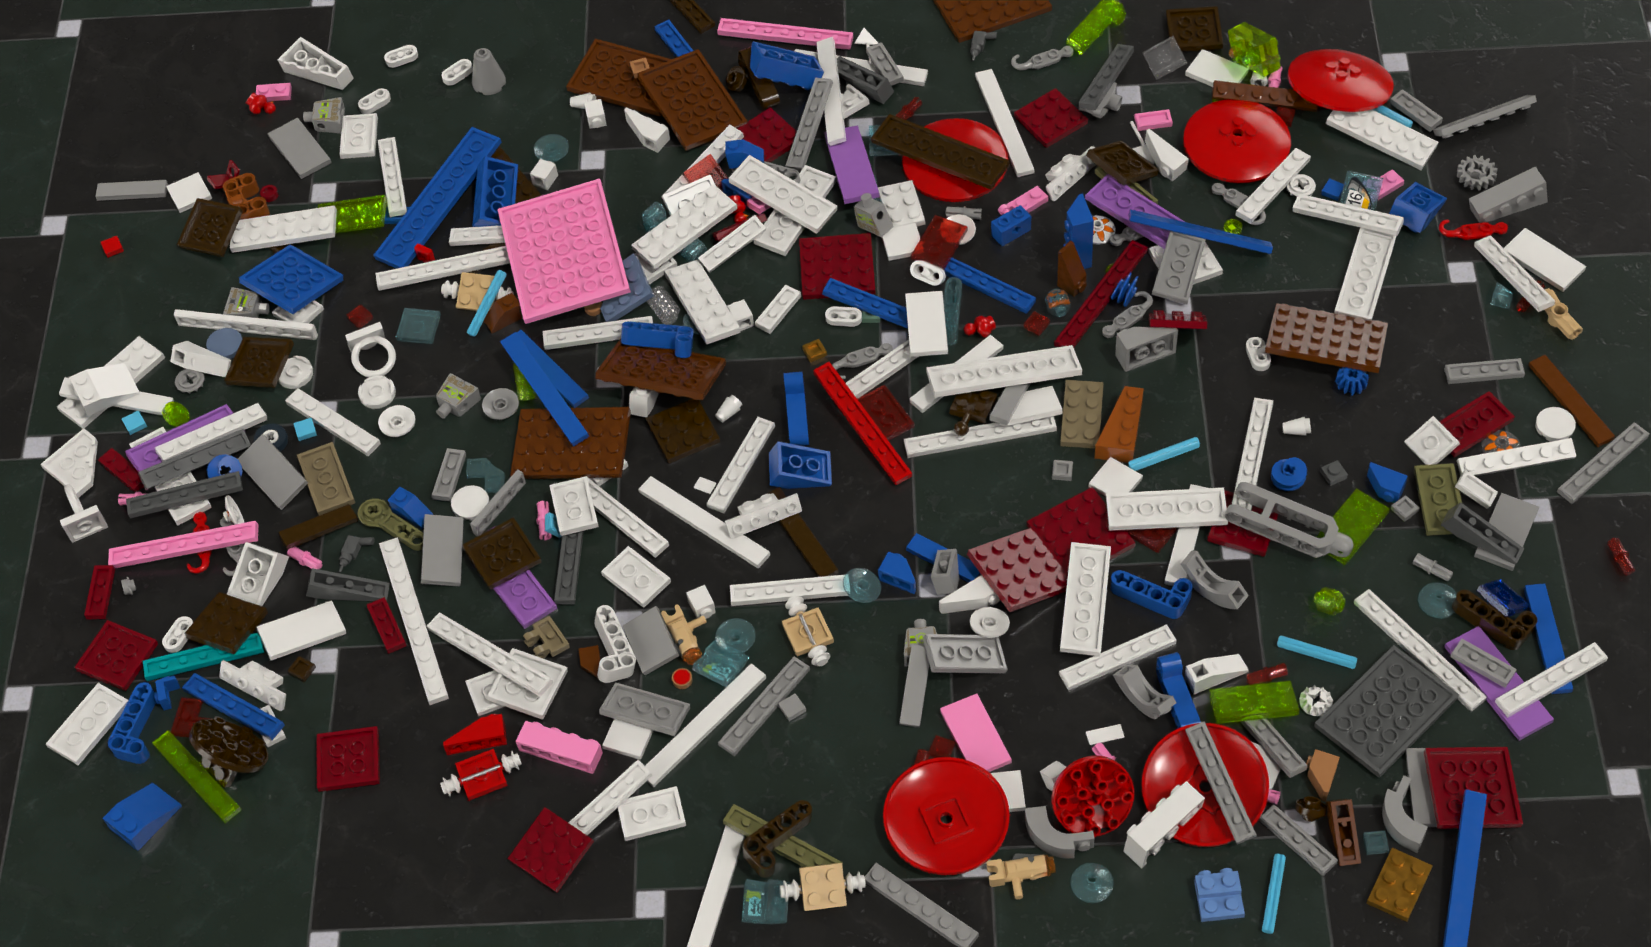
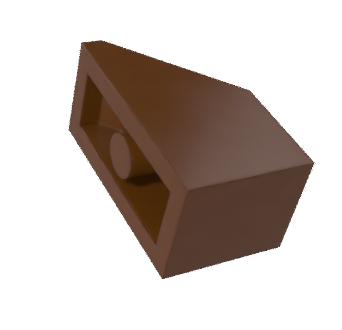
[483,293,523,334]

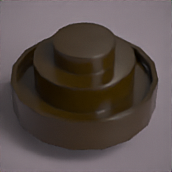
[726,66,748,92]
[1295,796,1327,822]

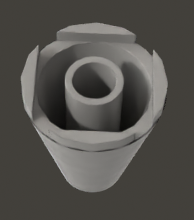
[472,48,506,95]

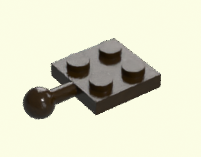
[949,390,997,436]

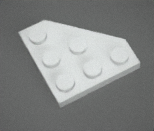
[41,428,98,498]

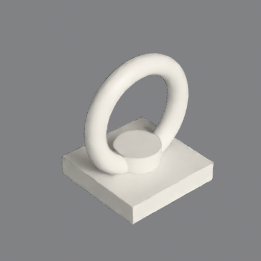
[345,322,396,377]
[60,484,108,543]

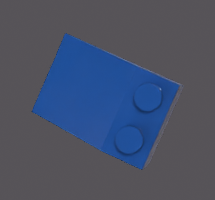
[1389,182,1447,233]
[769,441,832,489]
[103,783,182,851]

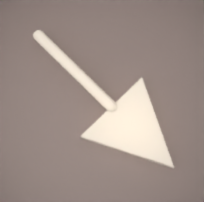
[855,28,878,64]
[1130,121,1154,165]

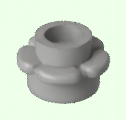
[121,577,136,595]

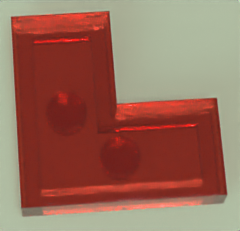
[1126,527,1179,553]
[170,697,211,737]

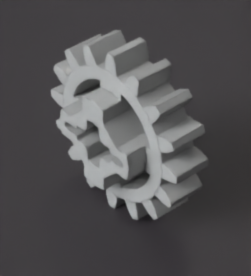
[1457,155,1497,190]

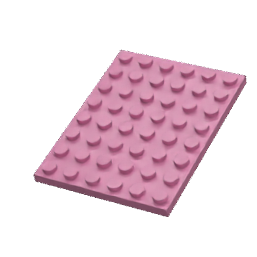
[498,179,631,324]

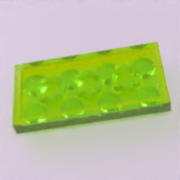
[318,195,387,233]
[1316,488,1390,565]
[1209,681,1299,724]

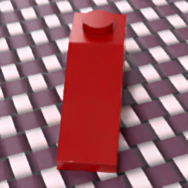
[443,714,507,755]

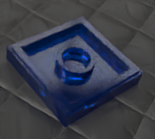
[1476,579,1529,617]

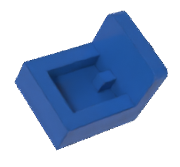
[154,676,180,710]

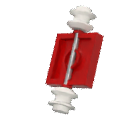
[440,749,522,801]

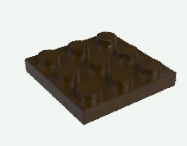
[1166,6,1223,52]
[1086,140,1159,186]
[177,198,243,257]
[224,337,294,388]
[646,399,720,464]
[462,517,542,590]
[185,592,268,654]

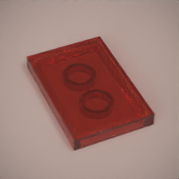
[911,215,968,270]
[858,385,915,441]

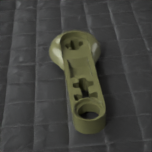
[358,499,423,551]

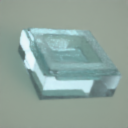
[1363,831,1389,855]

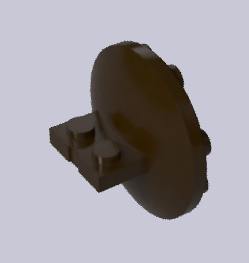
[189,717,269,788]

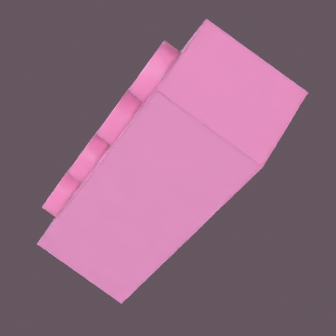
[516,721,603,774]

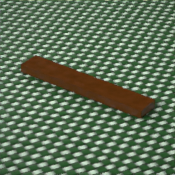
[1528,355,1615,447]

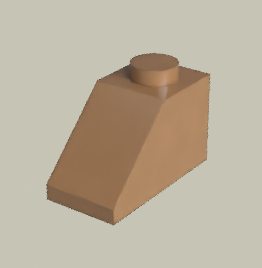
[1306,749,1340,802]

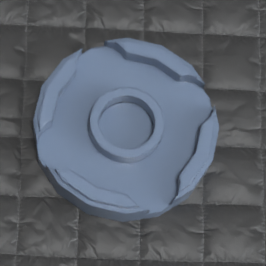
[206,328,242,359]

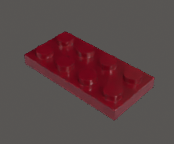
[1439,391,1515,458]

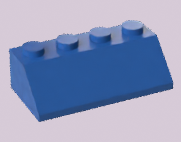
[750,41,824,90]
[472,156,518,227]
[1064,193,1094,269]

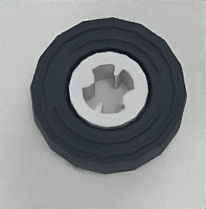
[254,423,288,452]

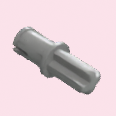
[946,206,982,220]
[1412,553,1453,581]

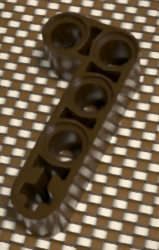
[738,46,780,109]
[1452,590,1537,650]
[743,800,812,878]

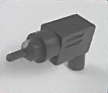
[970,31,997,61]
[339,535,375,572]

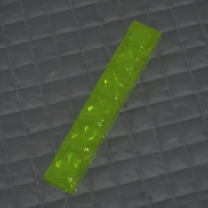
[152,730,242,823]

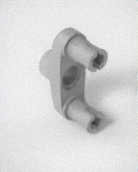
[1079,79,1122,118]

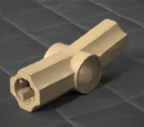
[1544,288,1583,340]

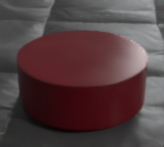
[260,185,279,202]

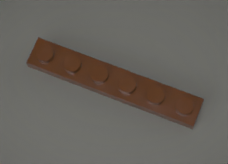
[1212,80,1318,112]

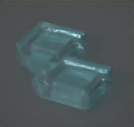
[466,458,505,493]

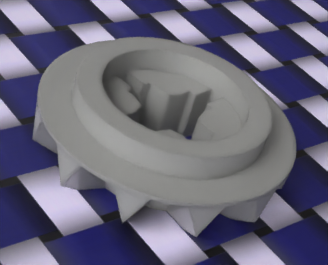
[175,369,205,394]

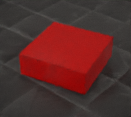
[101,236,124,258]
[414,243,435,263]

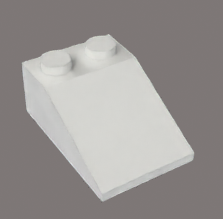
[69,363,140,416]
[227,542,289,606]

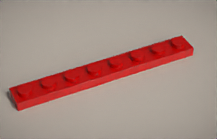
[813,362,912,485]

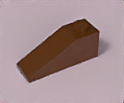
[1057,240,1087,297]
[1326,798,1361,866]

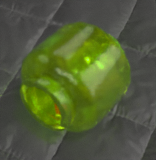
[1313,587,1345,616]

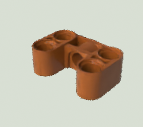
[223,173,270,220]

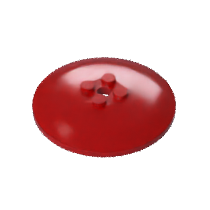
[1288,49,1394,112]
[1183,99,1291,183]
[902,118,1008,202]
[1142,723,1269,847]
[883,757,1010,875]

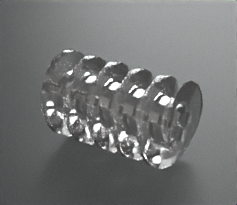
[647,286,680,325]

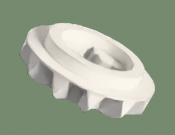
[1287,174,1316,197]
[1299,685,1333,716]

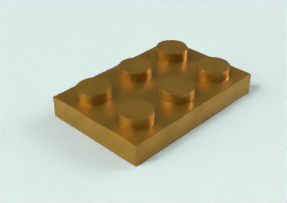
[1367,848,1433,922]

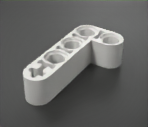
[594,605,636,683]

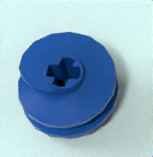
[1111,272,1138,307]
[207,454,242,478]
[1271,457,1307,491]

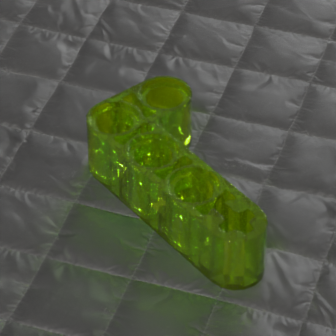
[1066,0,1126,54]

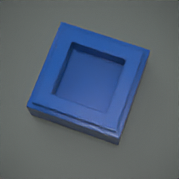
[1321,178,1346,201]

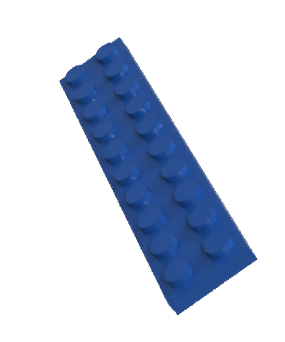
[373,127,502,269]

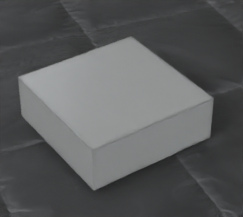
[1052,460,1073,481]
[1391,495,1419,522]
[778,694,806,721]

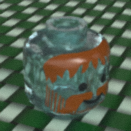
[1045,289,1071,317]

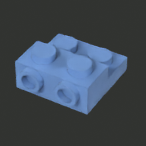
[1194,868,1245,922]

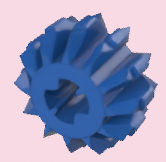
[1335,367,1369,396]

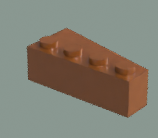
[1095,386,1144,463]

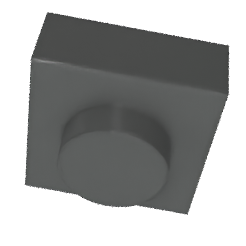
[1320,460,1348,486]

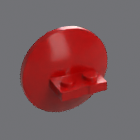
[1052,755,1134,837]

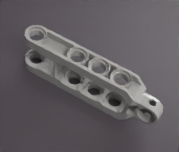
[1225,482,1354,558]

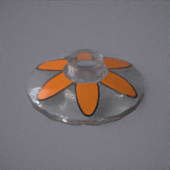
[1481,430,1521,454]

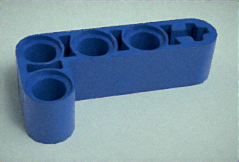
[621,321,694,358]
[784,372,809,446]
[1110,570,1192,619]
[1156,652,1201,729]
[108,682,156,764]

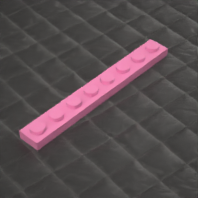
[717,18,853,50]
[108,521,258,568]

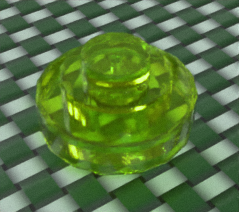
[162,401,190,427]

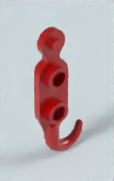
[1439,219,1508,240]
[187,512,212,573]

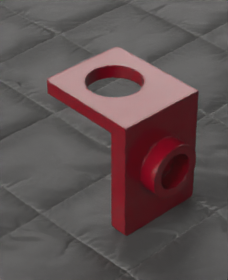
[207,160,240,189]

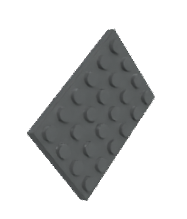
[1314,645,1459,778]

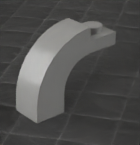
[1181,550,1249,609]
[1113,664,1177,719]
[1382,775,1428,853]
[1025,806,1094,858]

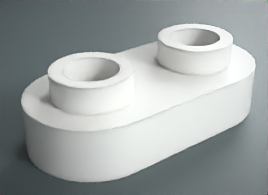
[384,45,418,68]
[442,59,473,85]
[358,88,391,114]
[910,260,946,286]
[825,306,862,327]
[1246,337,1271,371]
[162,616,193,653]

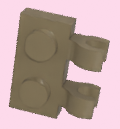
[523,616,570,659]

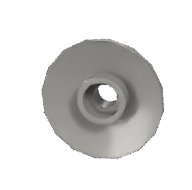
[482,388,519,420]

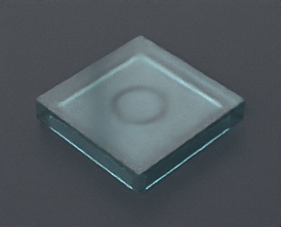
[396,308,441,344]

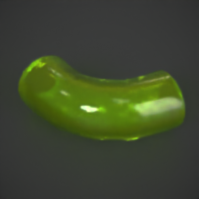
[513,363,536,400]

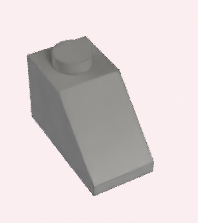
[931,549,959,594]

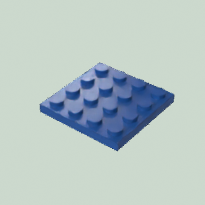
[239,244,343,314]

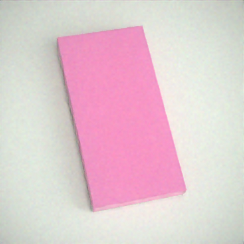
[940,694,1012,772]

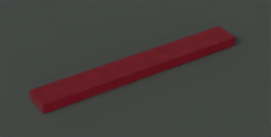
[1054,240,1148,348]

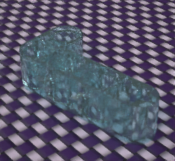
[642,201,707,262]
[943,277,962,345]

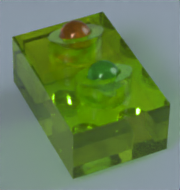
[1228,22,1281,77]

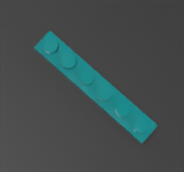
[143,633,264,681]

